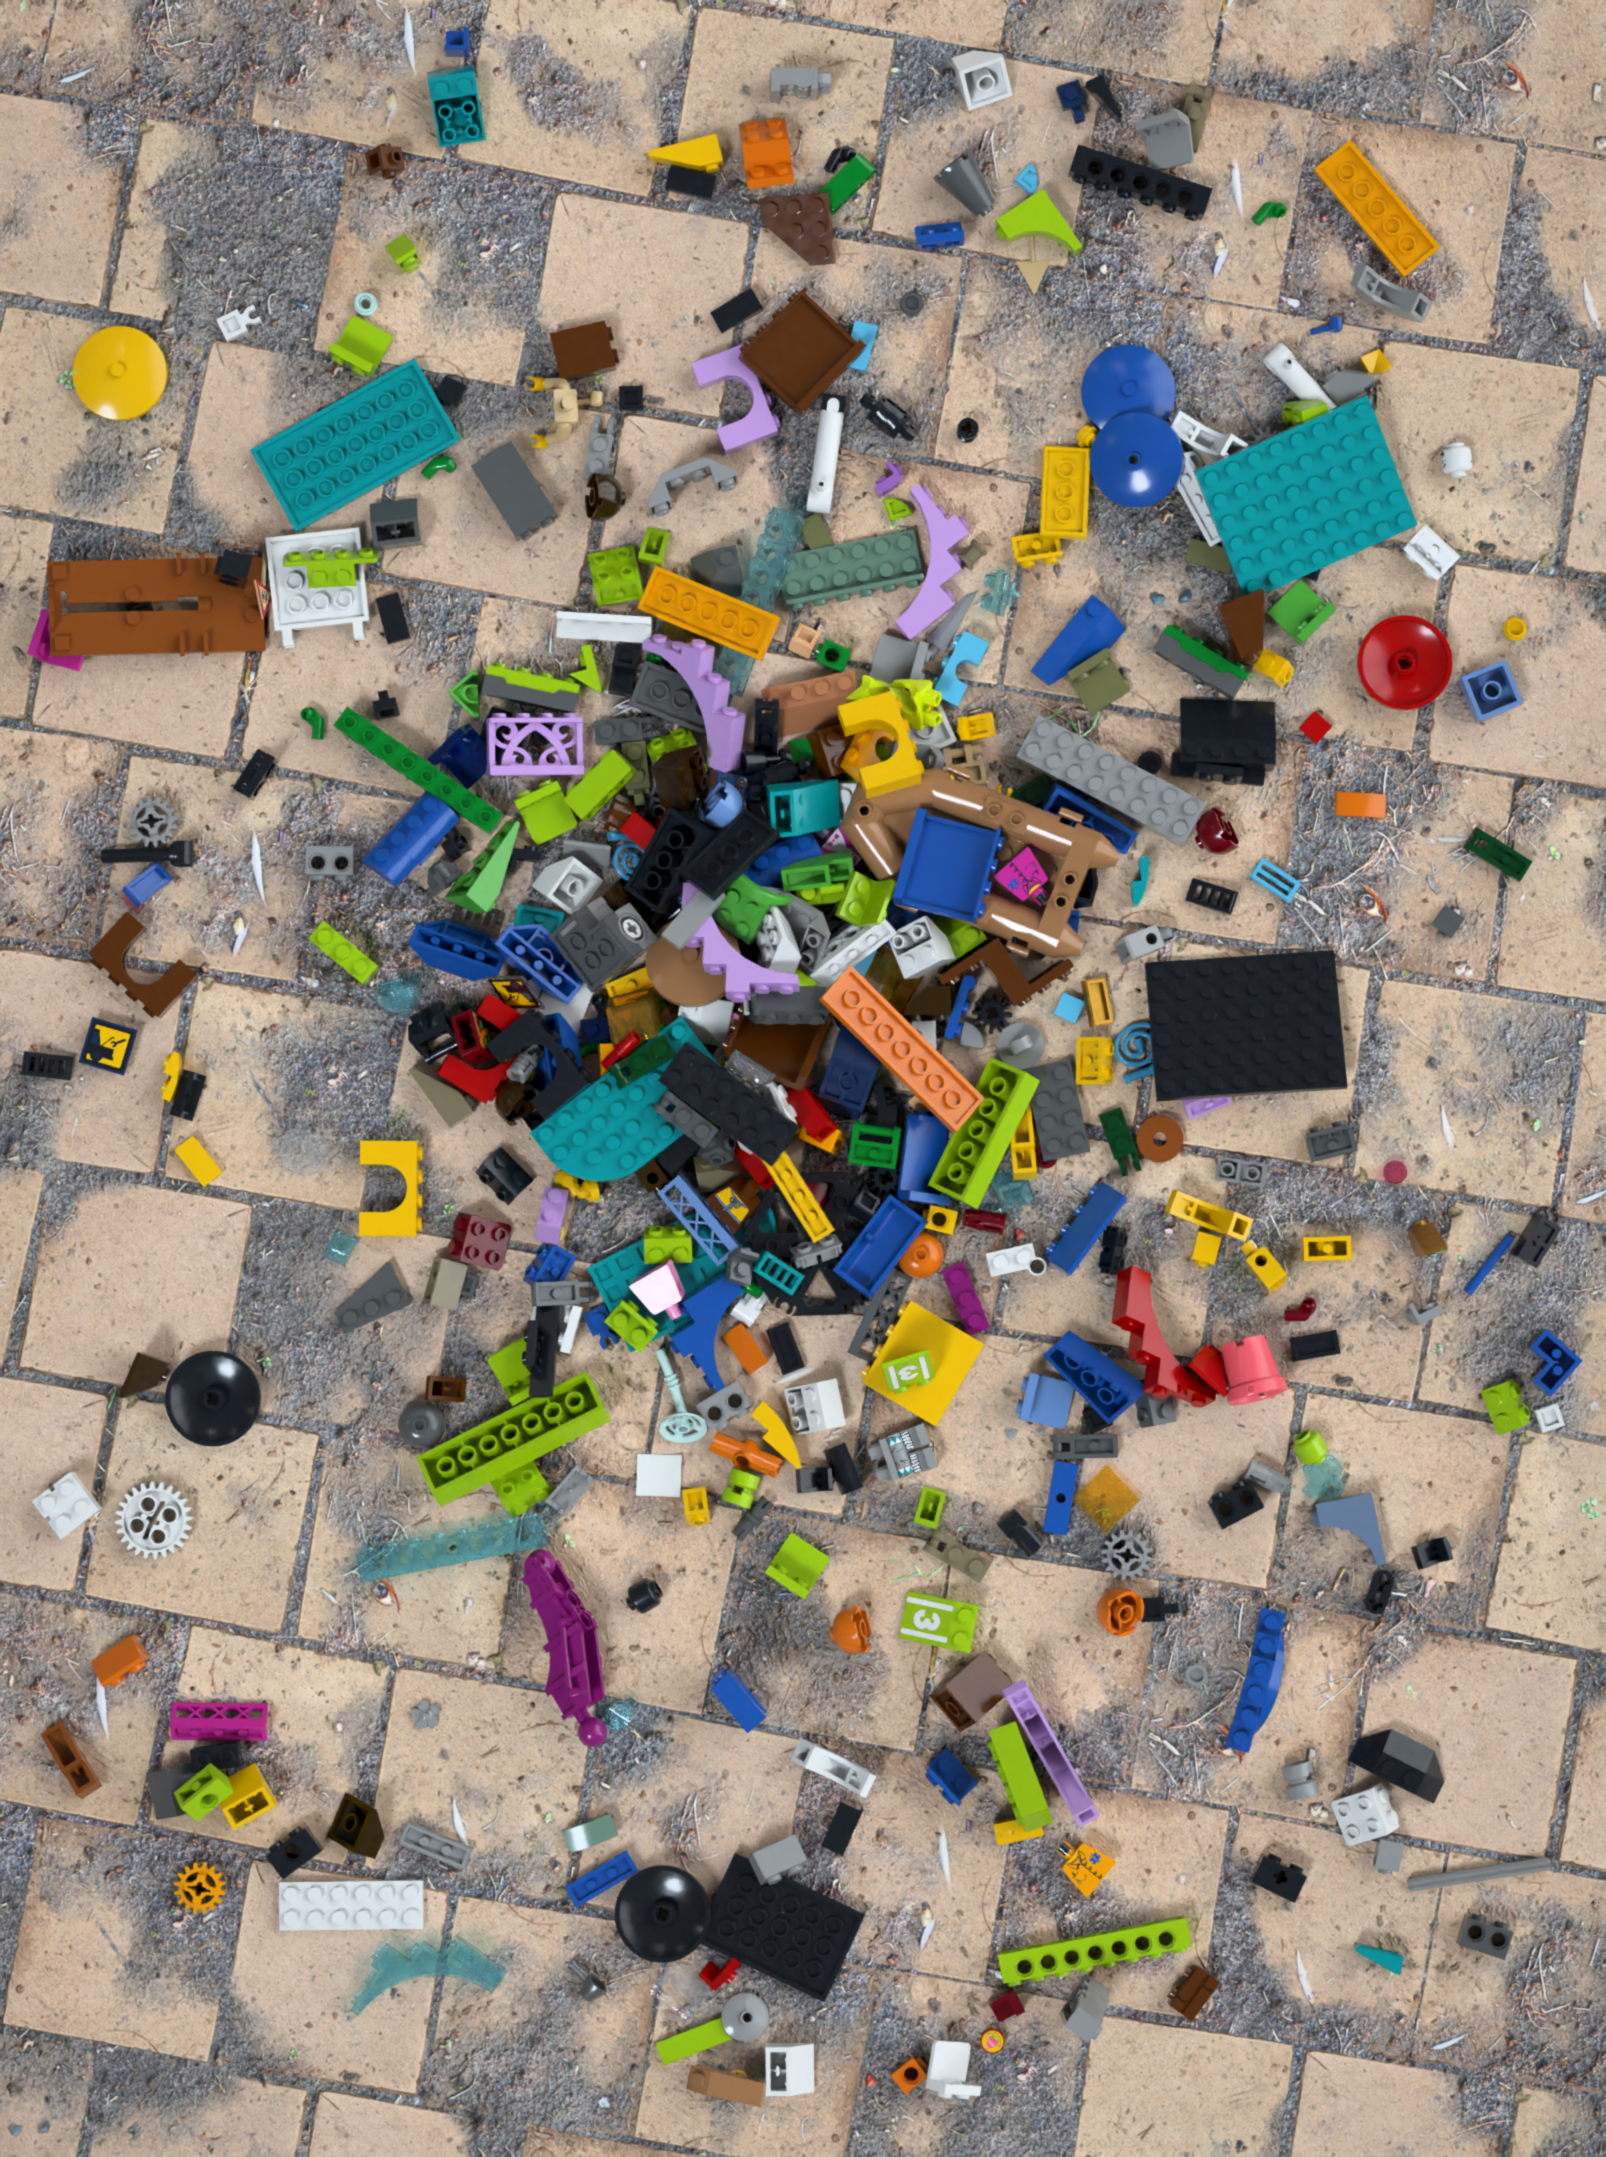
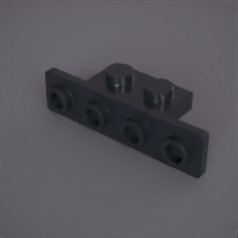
[1170,752,1265,787]
[522,1305,560,1398]

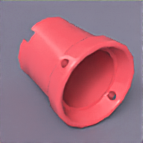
[1220,1335,1288,1406]

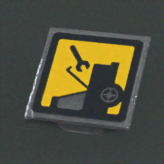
[485,976,545,1009]

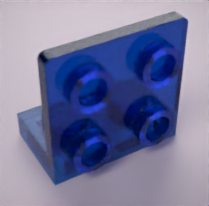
[428,723,499,789]

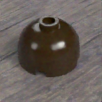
[585,473,626,520]
[495,1079,541,1126]

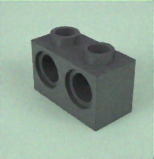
[1456,1913,1514,1960]

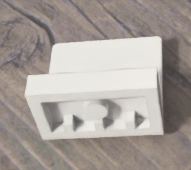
[530,1305,583,1354]

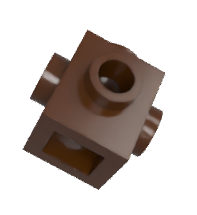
[365,143,405,180]

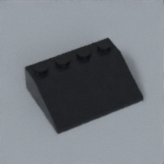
[1178,698,1276,772]

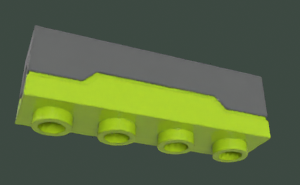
[481,662,581,713]

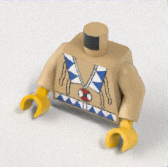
[529,377,578,450]

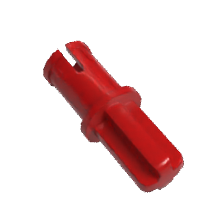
[601,1030,642,1071]

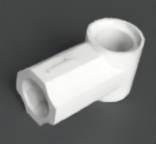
[730,1283,768,1328]

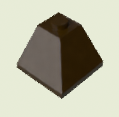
[119,1352,171,1398]
[327,1792,384,1859]

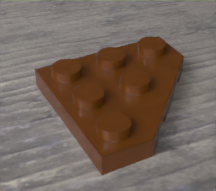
[759,192,836,266]

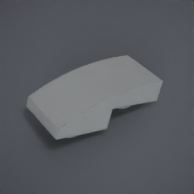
[1215,1156,1268,1188]

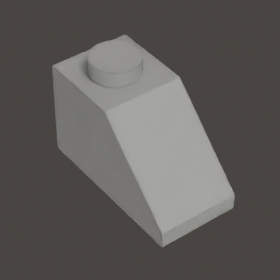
[1323,369,1382,406]

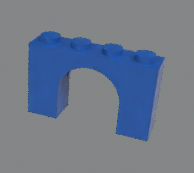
[710,1667,767,1733]

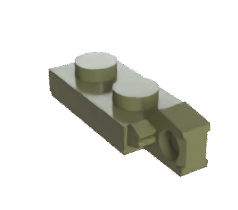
[622,740,650,807]

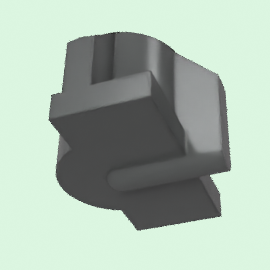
[427,860,464,897]

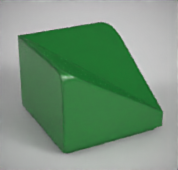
[788,738,814,765]

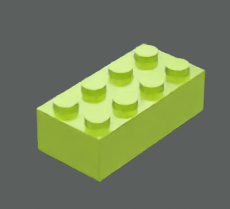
[987,1721,1053,1832]

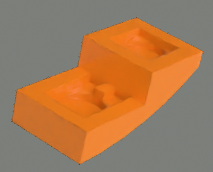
[1334,792,1386,819]

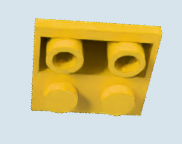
[220,1763,278,1830]

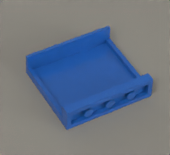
[893,807,1004,924]

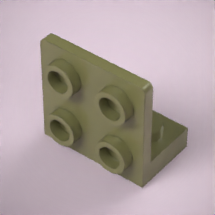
[1066,648,1130,715]

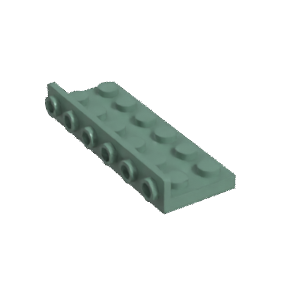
[775,529,924,611]

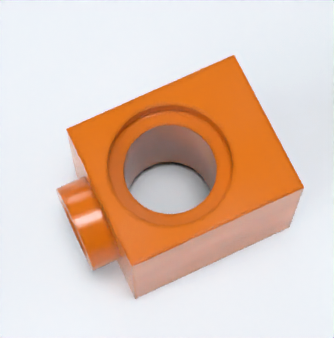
[890,2054,928,2095]

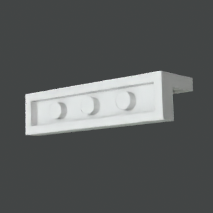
[1177,450,1221,547]
[556,611,652,644]
[804,918,897,988]

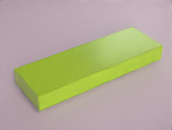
[655,2017,731,2066]

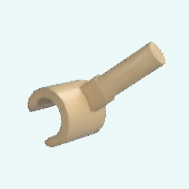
[577,391,604,407]

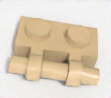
[941,744,987,785]

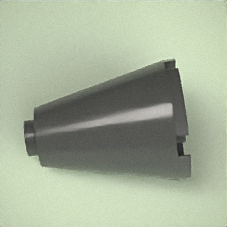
[933,149,995,217]

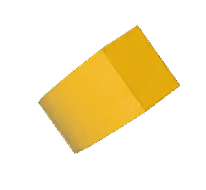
[1010,1103,1037,1181]
[751,1400,801,1469]

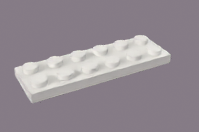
[279,1880,424,1931]

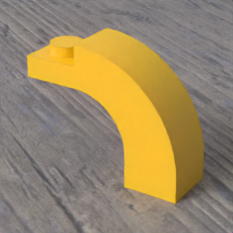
[1164,1190,1254,1241]

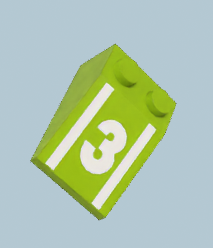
[881,1349,935,1394]
[899,1591,979,1653]

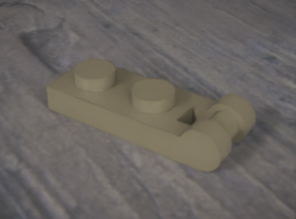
[1183,82,1213,153]
[923,1529,992,1583]

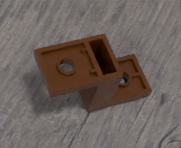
[935,936,1074,1007]

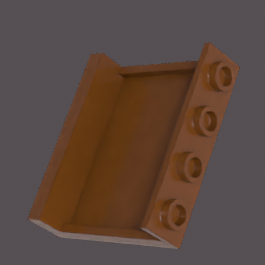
[738,287,867,417]
[721,991,834,1092]

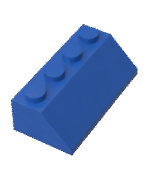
[1045,1182,1127,1276]

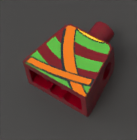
[450,1008,494,1065]

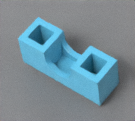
[933,631,989,709]

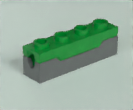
[1152,624,1249,700]

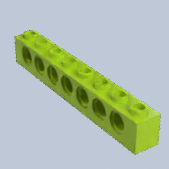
[997,1915,1192,1986]

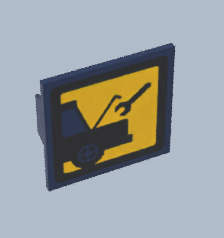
[79,1017,138,1076]

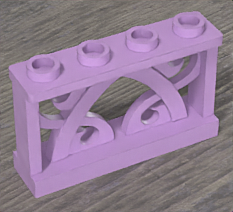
[486,713,584,776]

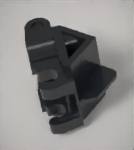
[408,1001,458,1065]

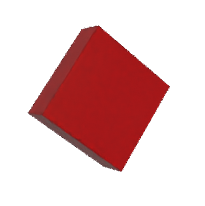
[1299,711,1332,745]

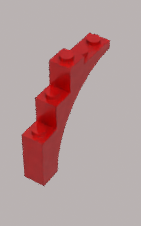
[1111,1265,1216,1408]

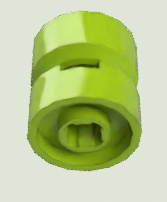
[721,1467,761,1509]

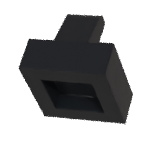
[372,690,400,720]

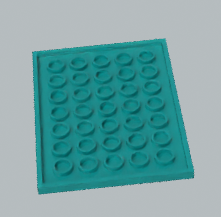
[1193,394,1417,596]

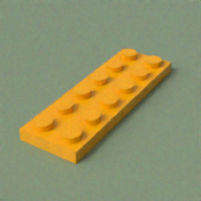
[1313,140,1440,279]
[637,566,781,661]

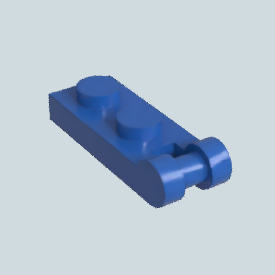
[943,975,976,1041]

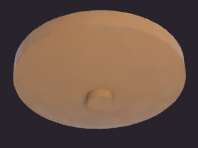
[646,920,741,1007]

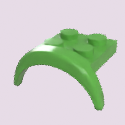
[712,874,793,945]

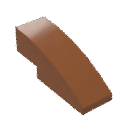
[41,1721,102,1799]

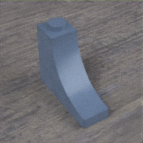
[1310,1492,1386,1565]

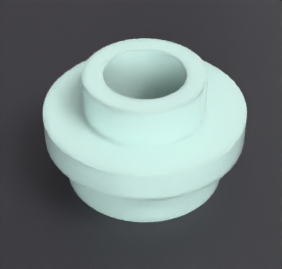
[354,292,378,316]

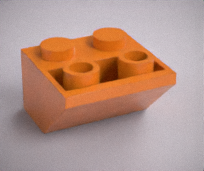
[91,1634,150,1688]

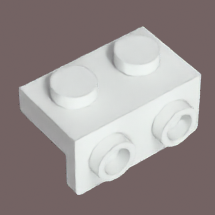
[1403,525,1461,581]

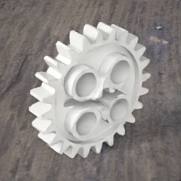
[115,1481,194,1559]

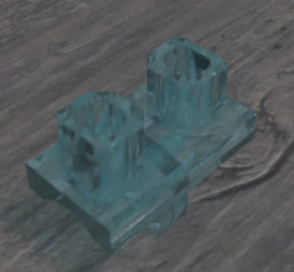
[980,570,1021,617]

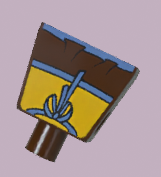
[703,1177,761,1235]

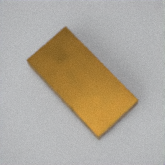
[1081,977,1114,1028]

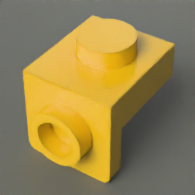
[1253,649,1295,688]
[957,712,996,742]

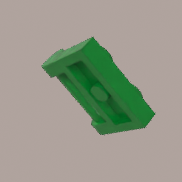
[848,1120,901,1169]

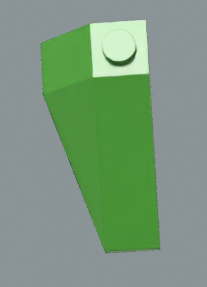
[445,821,520,914]

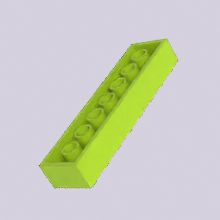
[416,1371,612,1507]

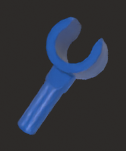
[1310,317,1342,335]

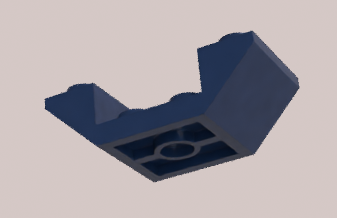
[816,1024,880,1121]

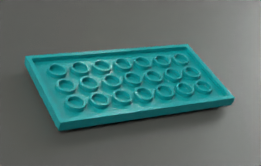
[250,358,461,533]

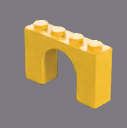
[838,690,924,799]
[359,1141,423,1237]

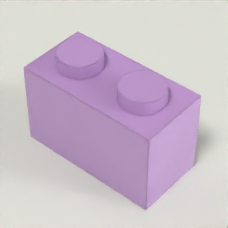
[535,1186,569,1245]

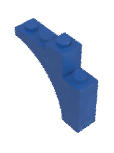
[669,1270,743,1392]

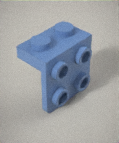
[1015,1373,1074,1429]

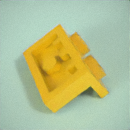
[1076,1037,1114,1086]
[992,1817,1044,1845]

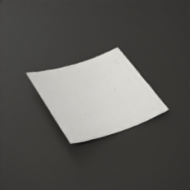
[636,1454,682,1497]

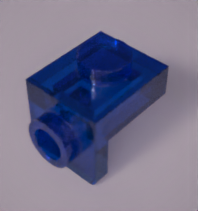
[580,1017,618,1044]

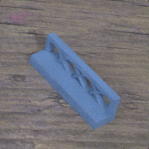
[657,1173,743,1267]

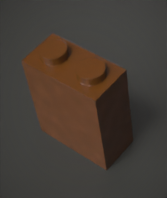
[550,320,620,382]

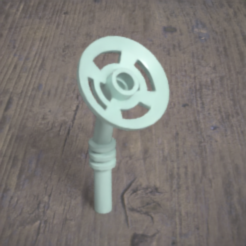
[655,1348,707,1443]

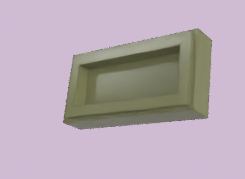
[797,513,835,550]
[1184,538,1231,575]

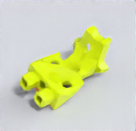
[846,675,942,731]

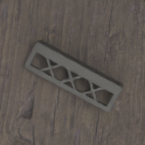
[847,1269,912,1364]

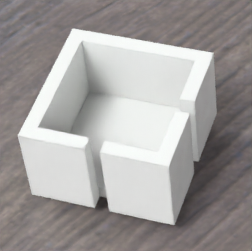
[32,1471,103,1539]

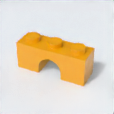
[840,729,895,782]

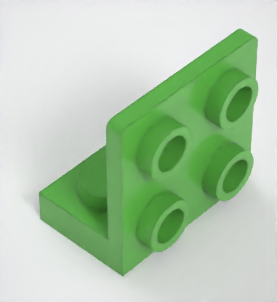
[1268,580,1336,646]

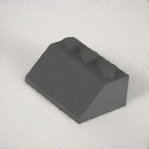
[746,987,829,1025]

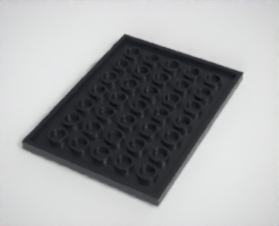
[1144,950,1348,1102]

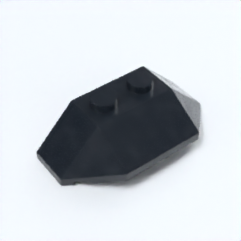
[1348,1729,1444,1803]

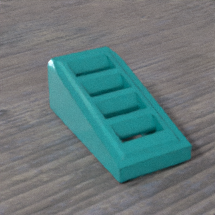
[752,1249,805,1296]
[1353,1943,1404,1975]

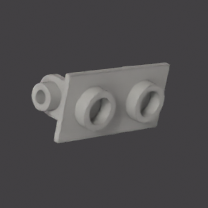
[790,1233,842,1269]

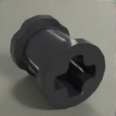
[957,418,979,443]

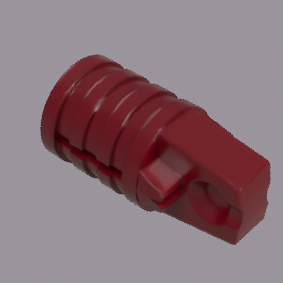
[962,1209,1006,1235]

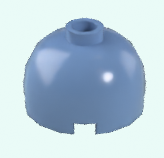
[698,780,743,829]

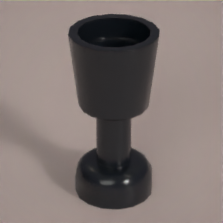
[740,748,792,774]

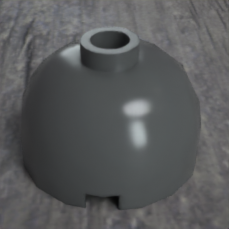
[398,1401,446,1449]

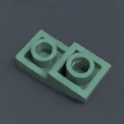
[562,1812,618,1853]

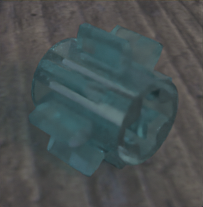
[605,1701,634,1731]

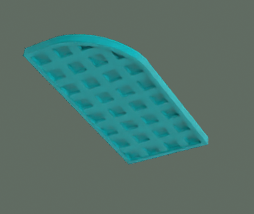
[530,1016,720,1182]
[587,1188,777,1352]

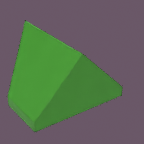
[447,670,480,721]

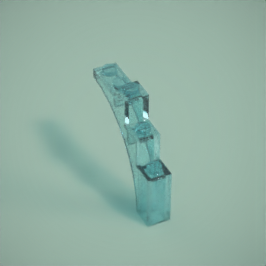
[350,1937,508,2016]

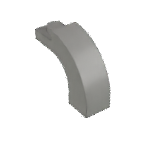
[1350,263,1432,323]

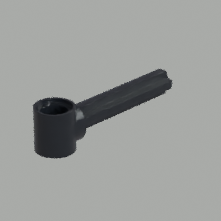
[101,841,194,867]

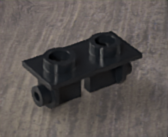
[440,826,471,861]
[170,1069,207,1121]
[1098,1226,1128,1275]

